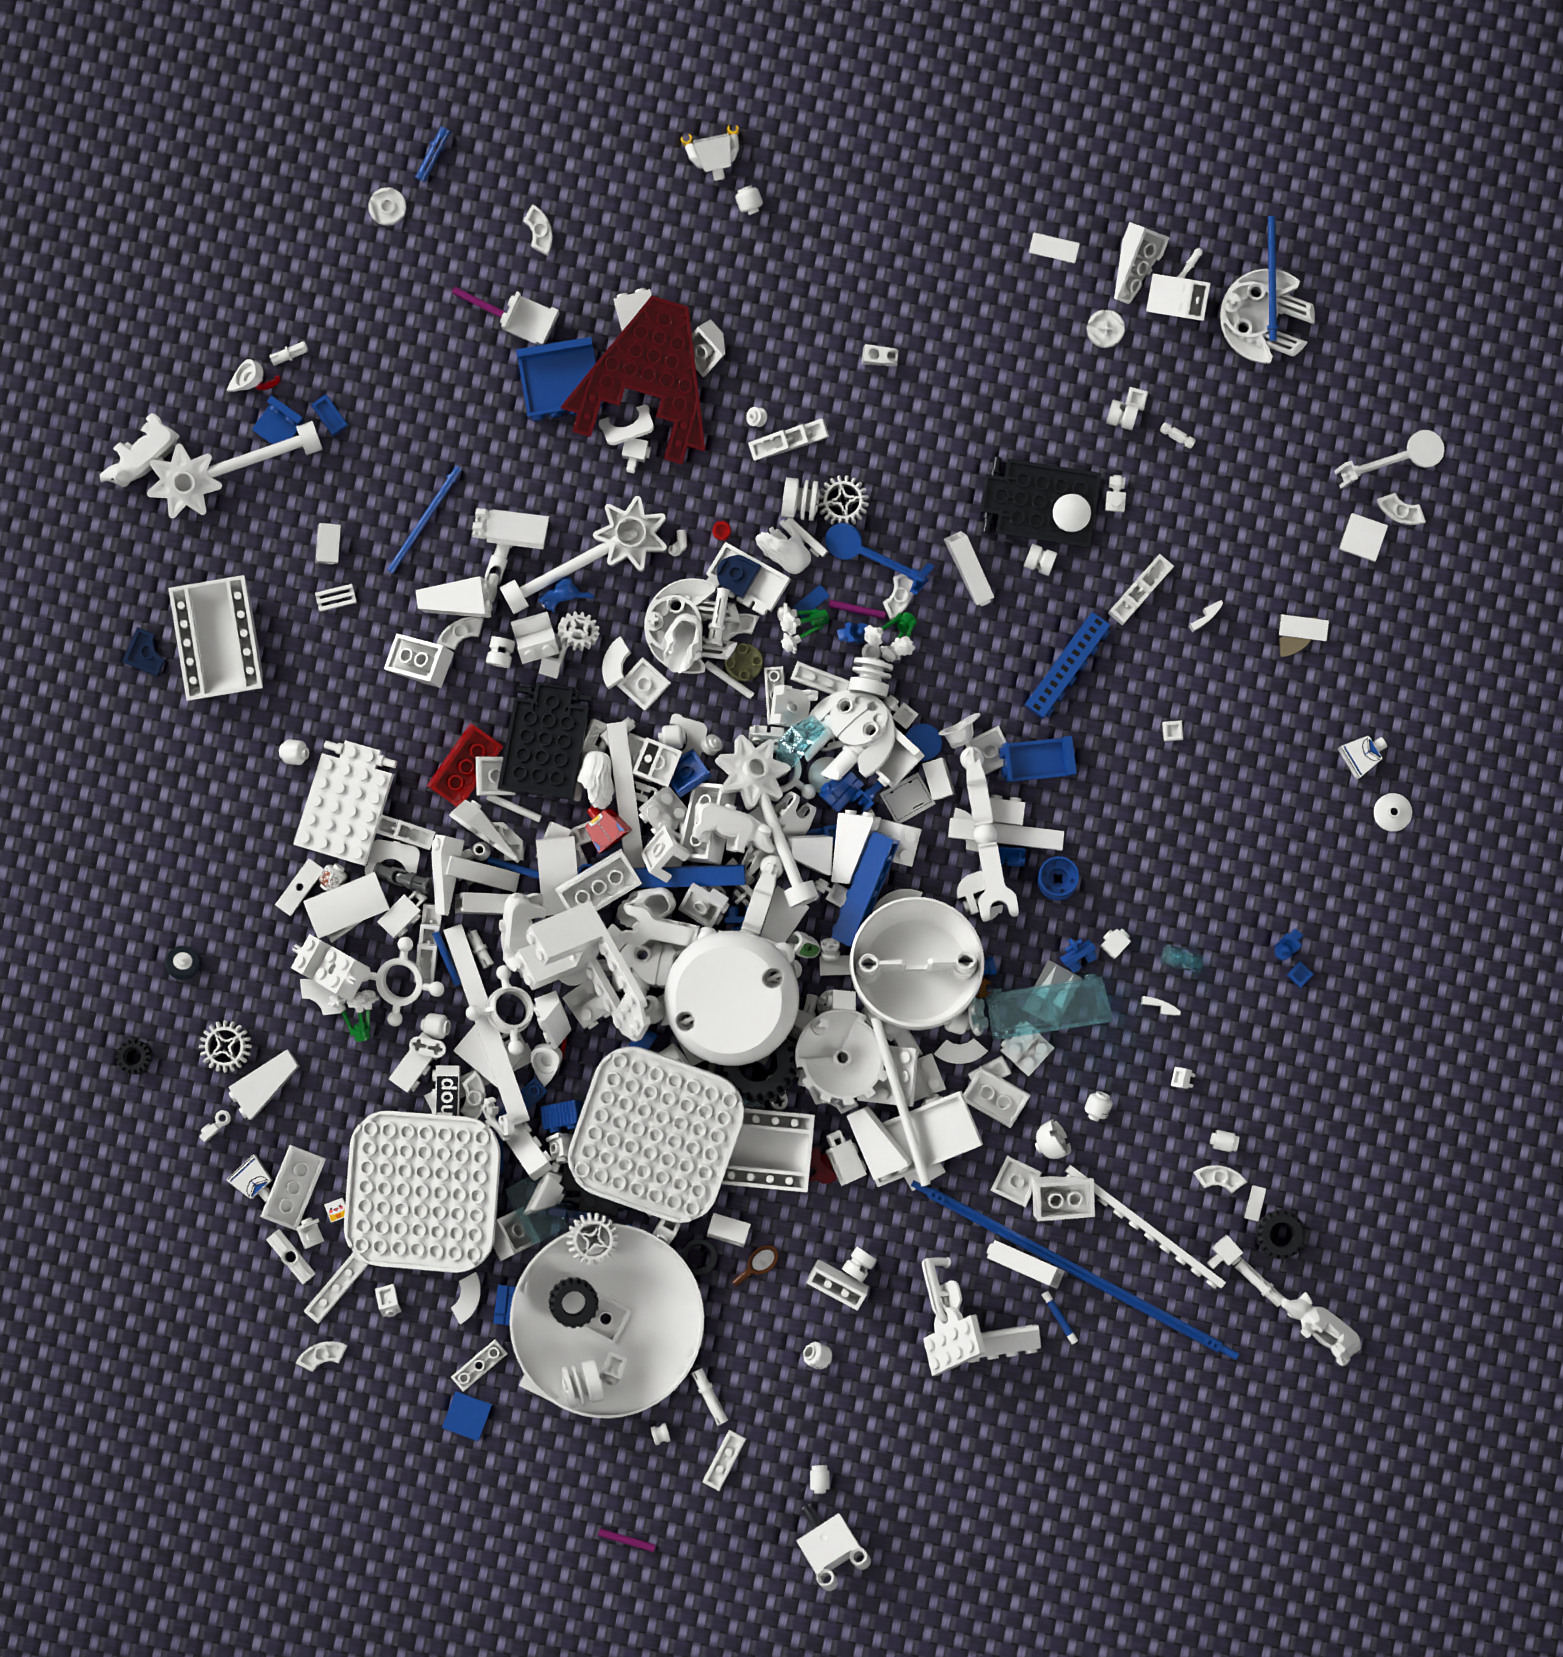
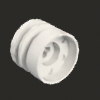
[781,477,820,521]
[848,657,893,699]
[562,1360,604,1408]

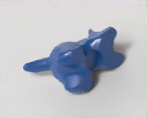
[538,576,594,613]

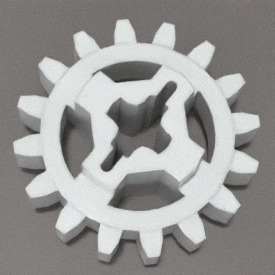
[557,611,599,651]

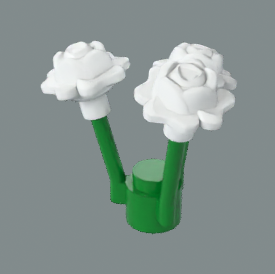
[777,602,829,654]
[864,612,917,662]
[327,990,379,1042]

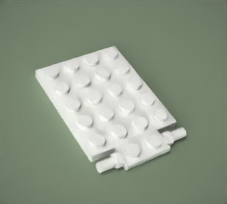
[293,740,397,866]

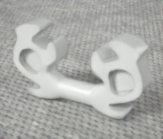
[482,1097,515,1141]

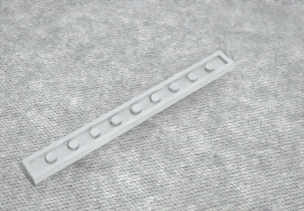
[1065,1165,1226,1289]

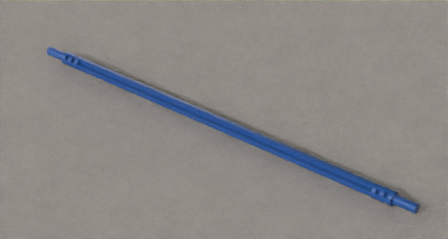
[911,1180,1239,1360]

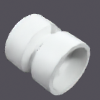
[1106,400,1139,430]
[1023,543,1057,576]
[486,636,516,668]
[842,1247,877,1282]

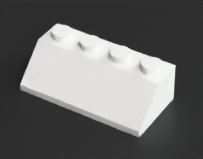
[968,1324,1041,1363]

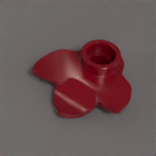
[809,1147,837,1184]

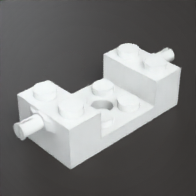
[291,934,370,1002]

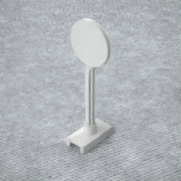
[1334,430,1444,489]

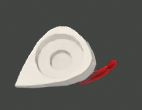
[227,359,281,392]
[530,1036,567,1087]

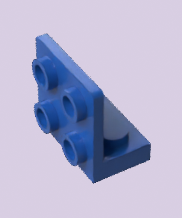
[252,395,305,444]

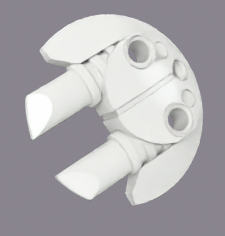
[1220,269,1315,364]
[644,578,740,674]
[801,690,895,781]
[612,939,688,1026]

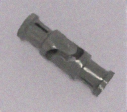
[373,862,432,894]

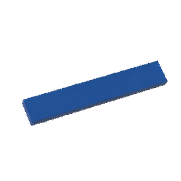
[633,865,746,888]

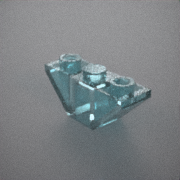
[776,715,826,770]
[1160,945,1204,974]

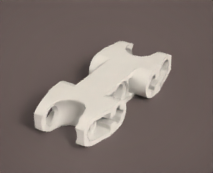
[741,791,816,882]

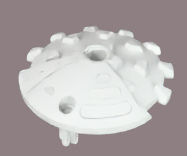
[795,1009,887,1106]

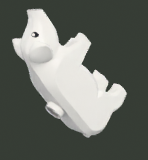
[100,413,180,487]
[692,803,777,853]
[499,893,546,978]
[1281,1292,1361,1366]

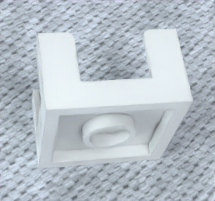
[770,685,818,730]
[641,825,691,883]

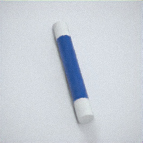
[1042,1291,1078,1344]

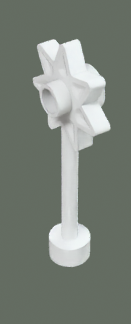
[147,421,323,518]
[499,496,667,614]
[715,735,819,909]

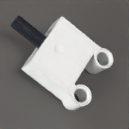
[796,1504,871,1591]

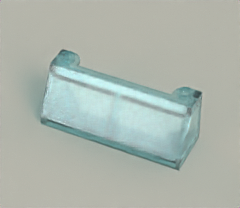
[986,974,1113,1040]

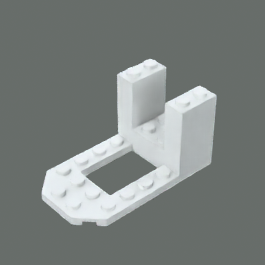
[514,901,651,1042]

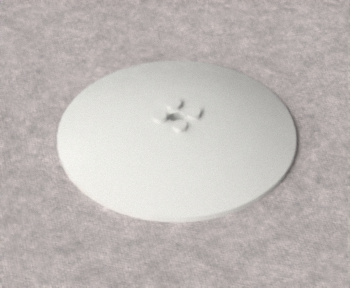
[510,1224,704,1418]

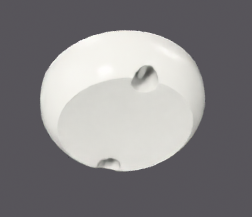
[850,897,984,1030]
[664,930,799,1066]

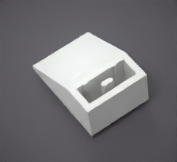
[1146,274,1210,321]

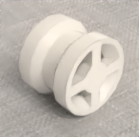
[821,938,840,961]
[651,1423,671,1445]

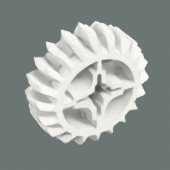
[818,476,869,525]
[199,1020,252,1073]
[566,1213,619,1265]

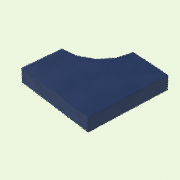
[122,627,165,677]

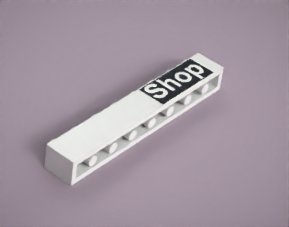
[432,1065,461,1116]

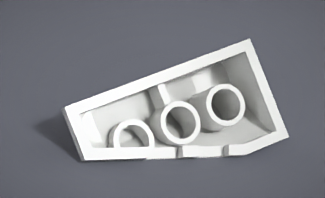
[1114,222,1169,304]
[449,799,520,863]
[431,835,465,916]

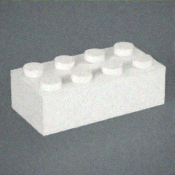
[680,783,737,865]

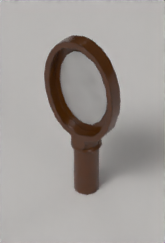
[732,1245,779,1287]

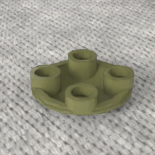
[725,643,763,681]

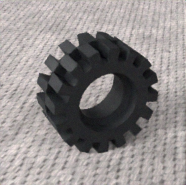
[116,1039,152,1074]

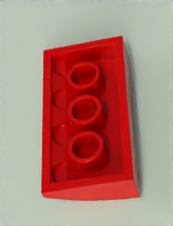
[426,723,504,807]

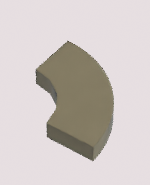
[1279,617,1317,657]

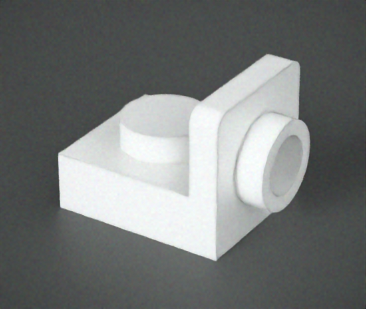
[296,1217,324,1249]
[375,1284,402,1317]
[599,1352,627,1385]

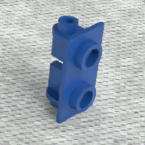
[998,846,1026,868]

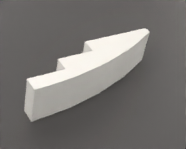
[748,418,830,461]
[1108,554,1174,625]
[376,815,435,850]
[445,856,520,892]
[414,903,442,984]

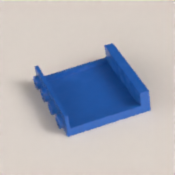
[516,337,603,421]

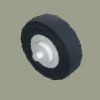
[165,946,200,980]

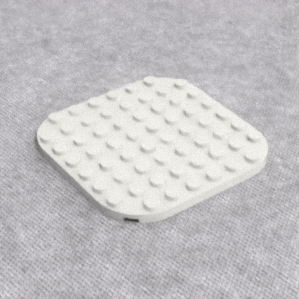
[568,1047,744,1223]
[344,1111,501,1272]

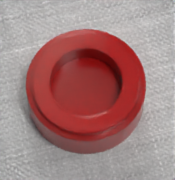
[712,521,731,541]

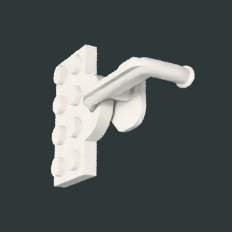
[922,1257,986,1376]

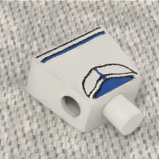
[1338,736,1387,780]
[227,1155,273,1202]

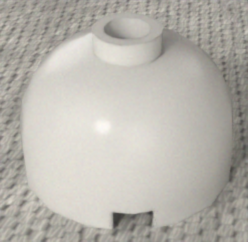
[1035,1119,1071,1159]

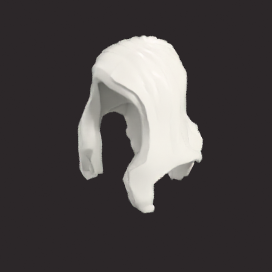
[755,520,811,574]
[662,613,703,673]
[574,751,615,809]
[617,887,676,930]

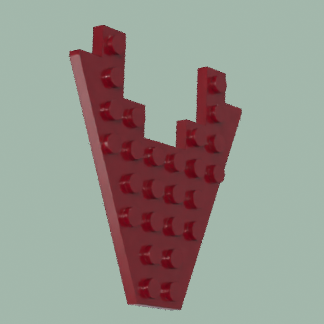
[560,296,705,465]

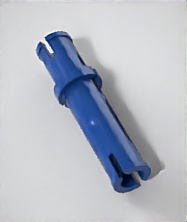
[415,126,451,183]

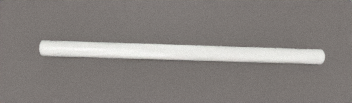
[871,1017,931,1186]

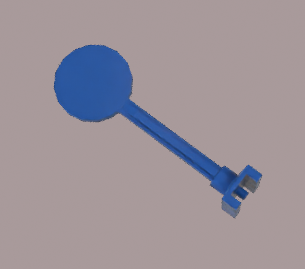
[825,523,934,595]
[850,723,942,814]

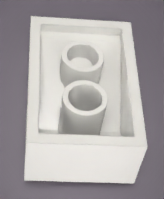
[384,634,454,688]
[877,819,921,867]
[1032,1176,1095,1221]

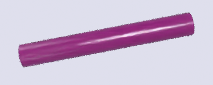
[452,287,506,318]
[828,600,886,619]
[598,1528,656,1552]

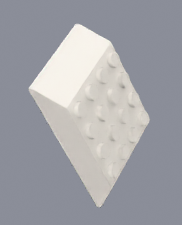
[168,575,263,701]
[721,1108,815,1192]

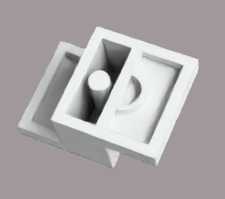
[628,733,682,788]

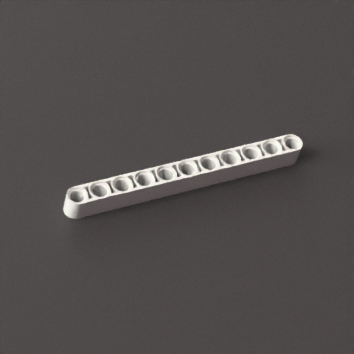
[443,924,530,1126]

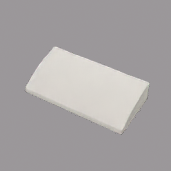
[555,849,642,911]
[303,872,390,939]

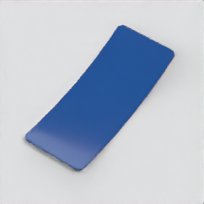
[793,585,829,618]

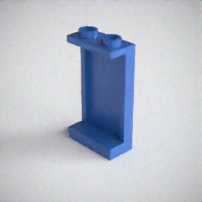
[999,736,1077,783]

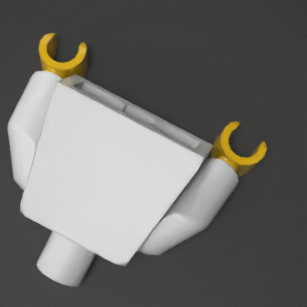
[681,125,739,180]

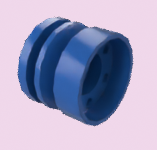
[1037,856,1079,901]

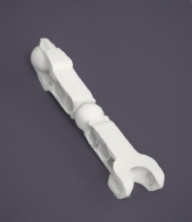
[960,747,1019,922]
[740,855,784,937]
[619,903,795,964]

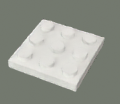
[857,1045,919,1107]

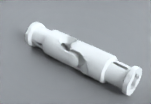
[485,544,512,602]

